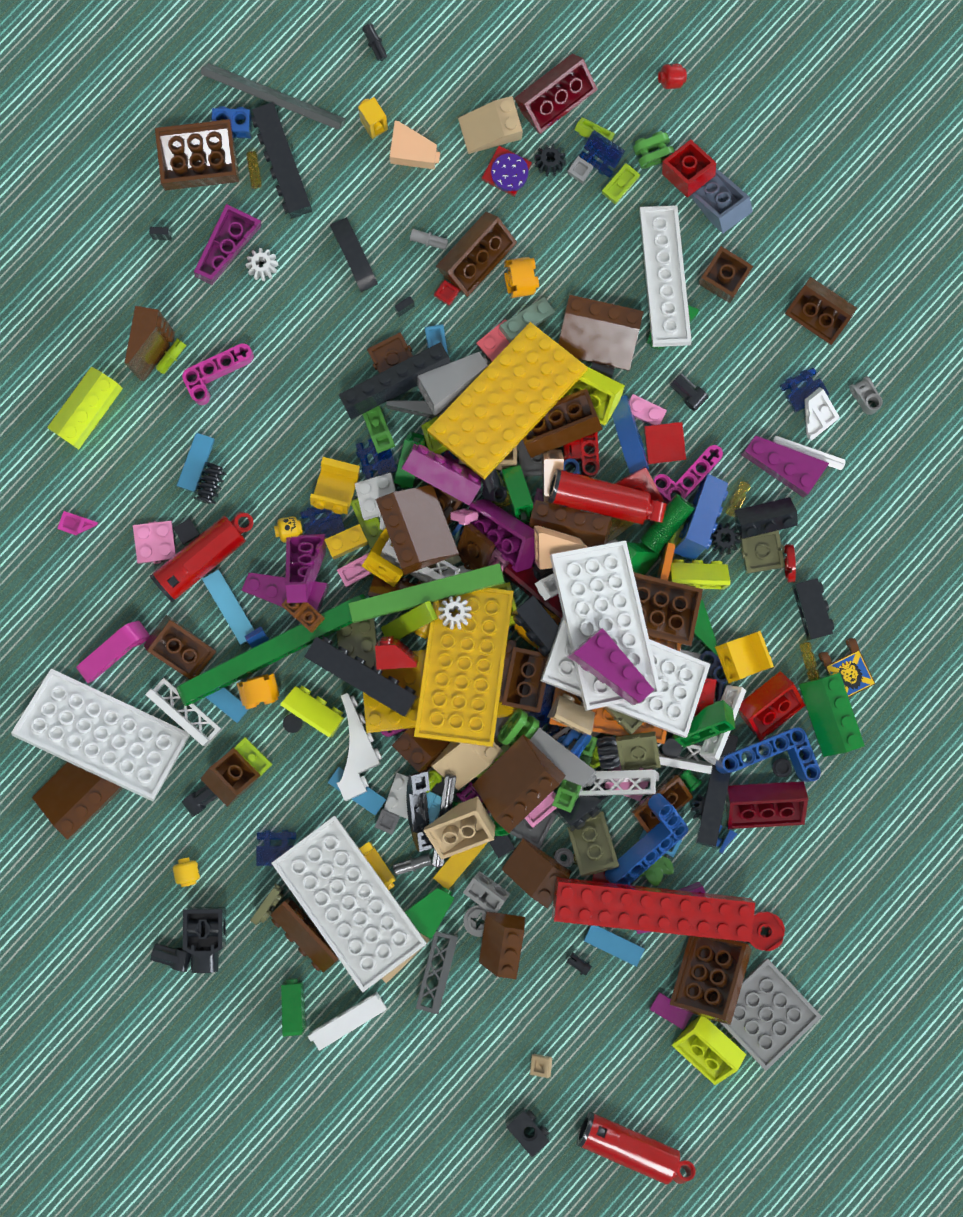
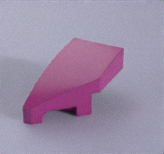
[57,511,98,535]

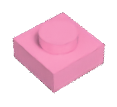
[451,508,478,525]

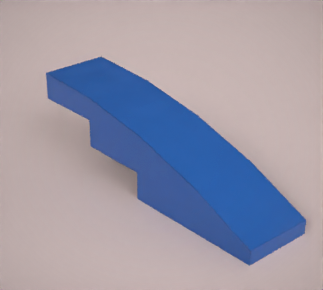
[612,395,649,474]

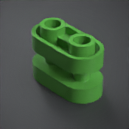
[633,131,675,169]
[498,709,540,747]

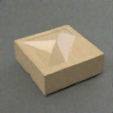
[530,1054,552,1078]

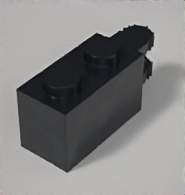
[556,783,612,832]

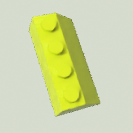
[47,367,123,450]

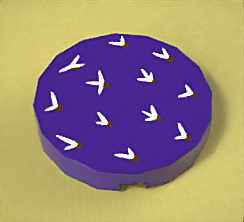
[491,153,529,192]

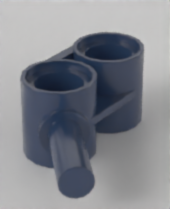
[699,651,727,702]

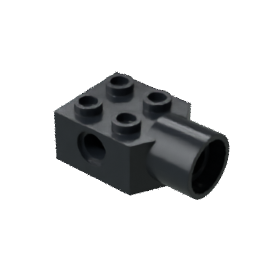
[183,907,226,973]

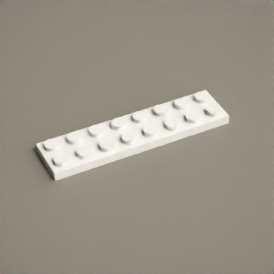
[639,206,692,347]

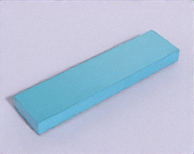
[202,569,255,645]

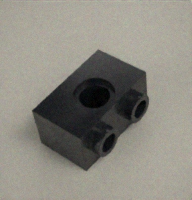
[506,1107,550,1157]

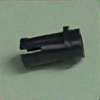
[591,361,615,379]
[566,952,592,976]

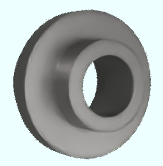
[554,848,574,867]

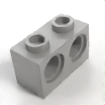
[463,871,510,913]

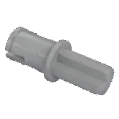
[410,229,448,250]

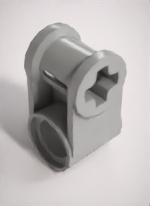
[849,376,883,415]

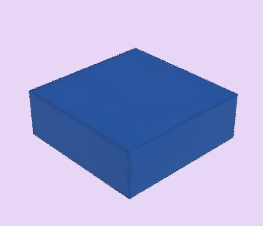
[244,627,270,648]

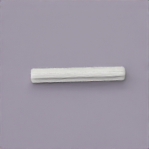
[773,436,845,470]

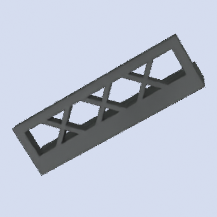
[416,931,458,1014]

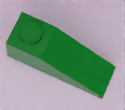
[694,600,718,656]
[674,700,735,748]

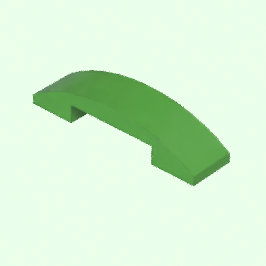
[362,406,395,453]
[552,737,598,813]

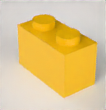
[358,97,388,139]
[325,524,368,560]

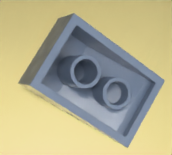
[690,168,753,233]

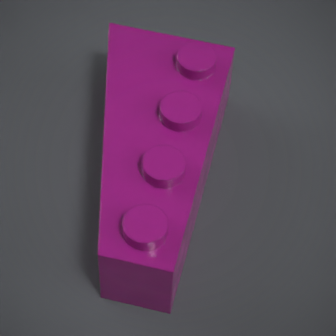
[194,204,261,285]
[741,435,829,498]
[402,444,481,506]
[469,499,535,572]
[285,534,326,603]
[242,573,330,612]
[567,628,654,705]

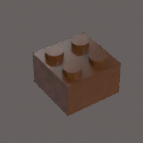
[698,246,753,303]
[201,748,261,807]

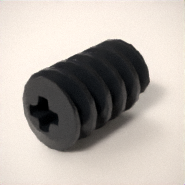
[192,462,227,504]

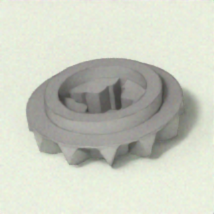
[463,905,487,937]

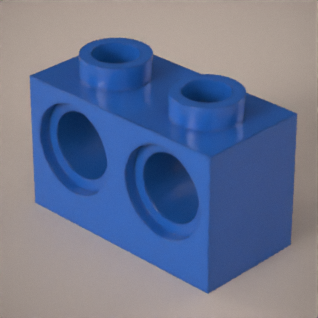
[211,106,252,138]

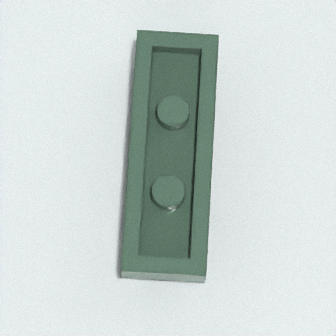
[499,297,555,343]

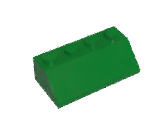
[798,672,865,757]

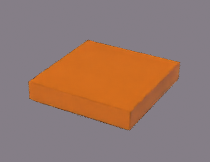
[657,543,675,581]

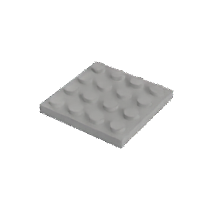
[720,958,822,1071]

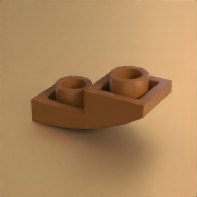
[281,599,325,633]

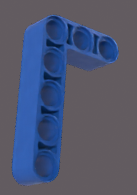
[715,728,821,782]
[604,793,688,885]

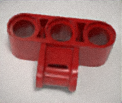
[563,432,599,478]

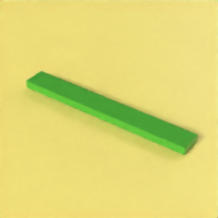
[348,563,505,623]

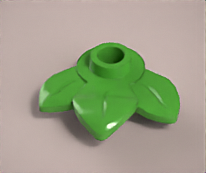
[639,856,674,886]

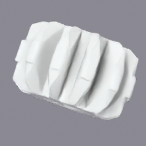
[246,248,278,281]
[439,596,472,630]

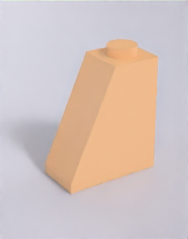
[390,121,440,170]
[542,449,564,505]
[534,526,587,570]

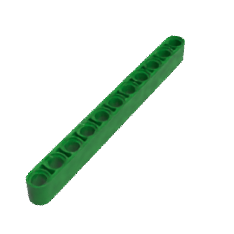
[176,594,366,706]

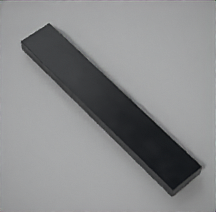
[696,734,738,848]

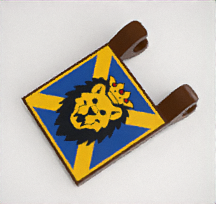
[818,638,876,697]

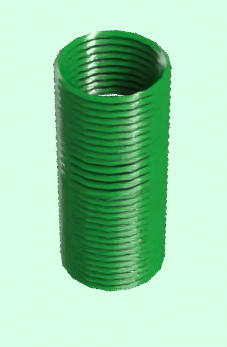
[640,494,695,553]

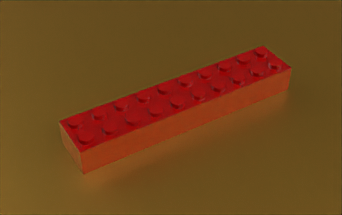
[552,877,755,942]

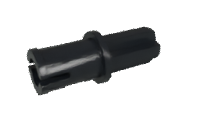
[362,24,387,61]

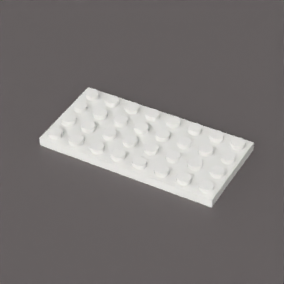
[550,541,662,711]
[540,616,710,738]
[11,669,190,801]
[272,816,427,993]

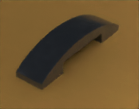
[330,217,378,292]
[406,771,434,852]

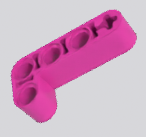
[182,343,254,405]
[653,445,723,504]
[76,621,150,683]

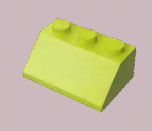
[562,367,625,426]
[668,560,730,590]
[280,685,345,738]
[672,1016,746,1085]

